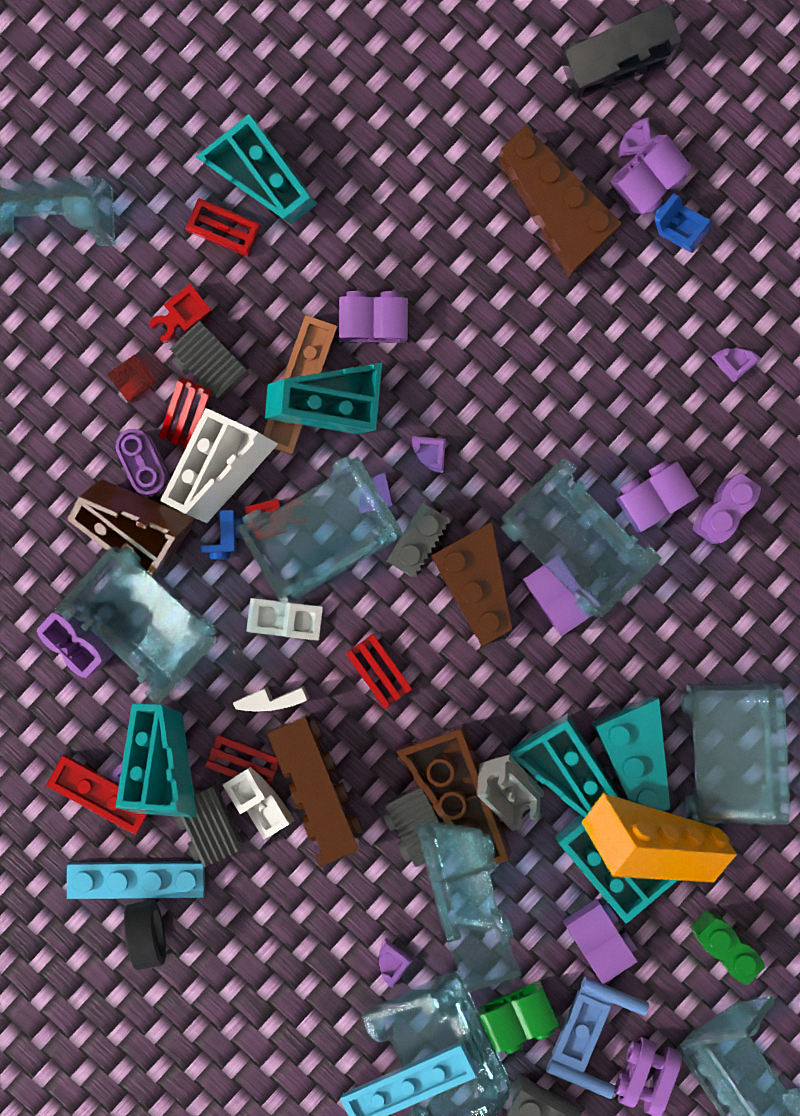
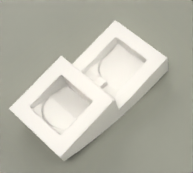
[246,598,323,641]
[233,686,309,712]
[223,767,295,839]

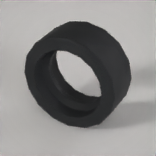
[124,900,166,970]

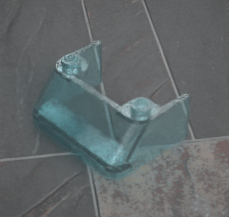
[417,822,521,993]
[679,996,800,1116]

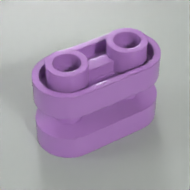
[116,429,171,497]
[614,1037,682,1116]

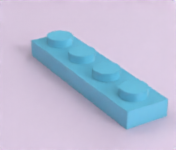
[67,861,205,899]
[340,1041,478,1116]

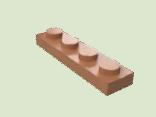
[263,315,338,455]

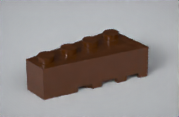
[498,125,622,279]
[267,714,364,867]
[396,724,511,872]

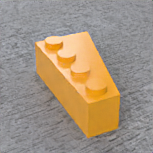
[582,793,737,882]

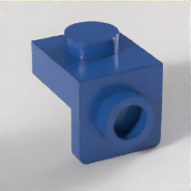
[654,193,712,253]
[200,510,244,559]

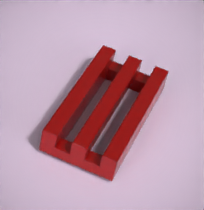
[185,198,262,257]
[159,376,213,449]
[345,634,412,709]
[205,734,279,787]

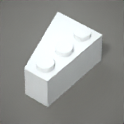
[160,408,278,523]

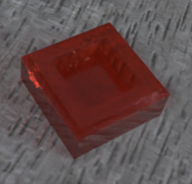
[108,354,156,403]

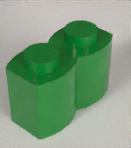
[690,910,765,985]
[479,981,559,1054]

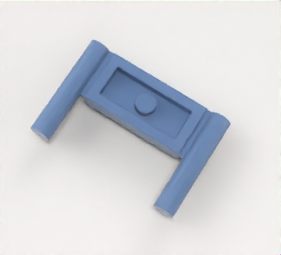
[546,976,649,1099]

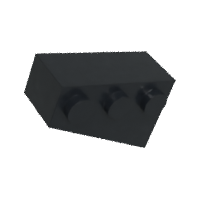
[561,1,682,100]

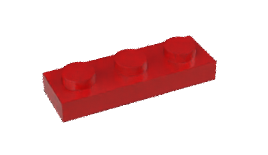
[46,754,148,835]

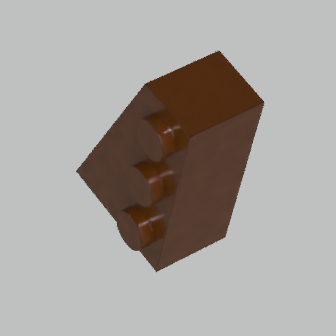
[67,479,195,582]
[431,522,512,646]

